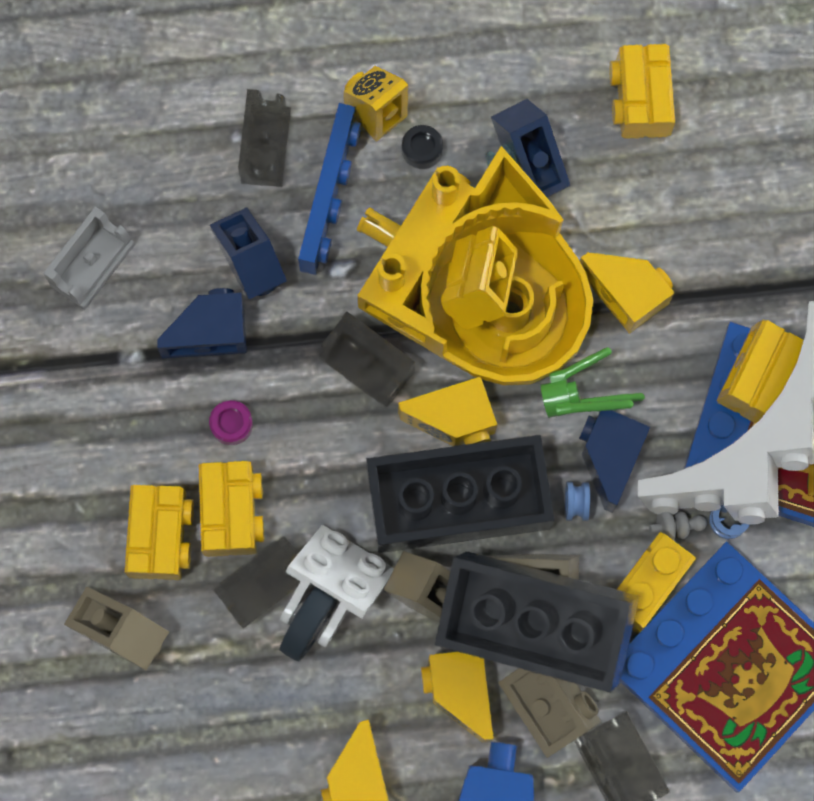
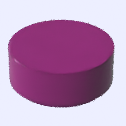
[209,400,253,445]

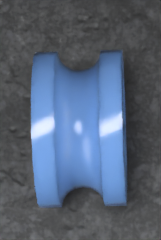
[565,481,590,521]
[709,505,750,539]

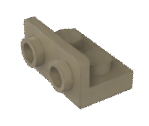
[498,668,601,758]

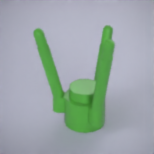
[541,347,645,418]

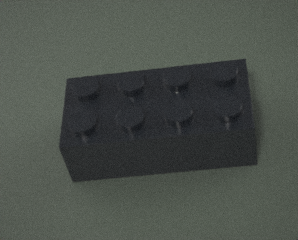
[366,435,555,553]
[435,551,640,693]

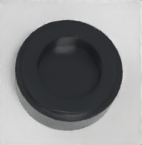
[402,125,443,169]

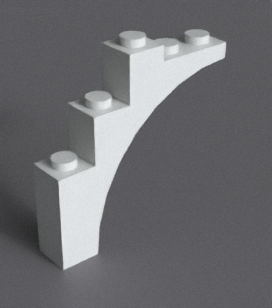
[638,301,814,524]

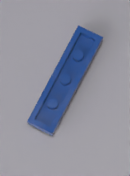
[298,103,362,275]

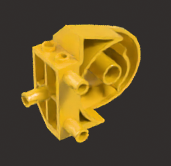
[357,146,593,385]

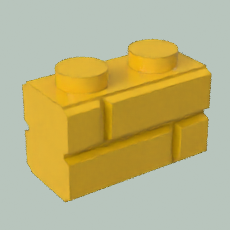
[609,44,675,139]
[441,226,518,330]
[716,319,804,424]
[198,461,264,557]
[124,485,194,580]
[617,532,696,634]

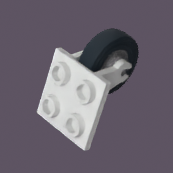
[279,525,394,662]

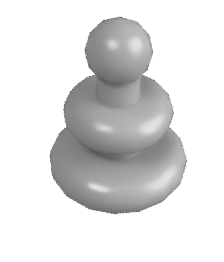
[649,511,707,540]

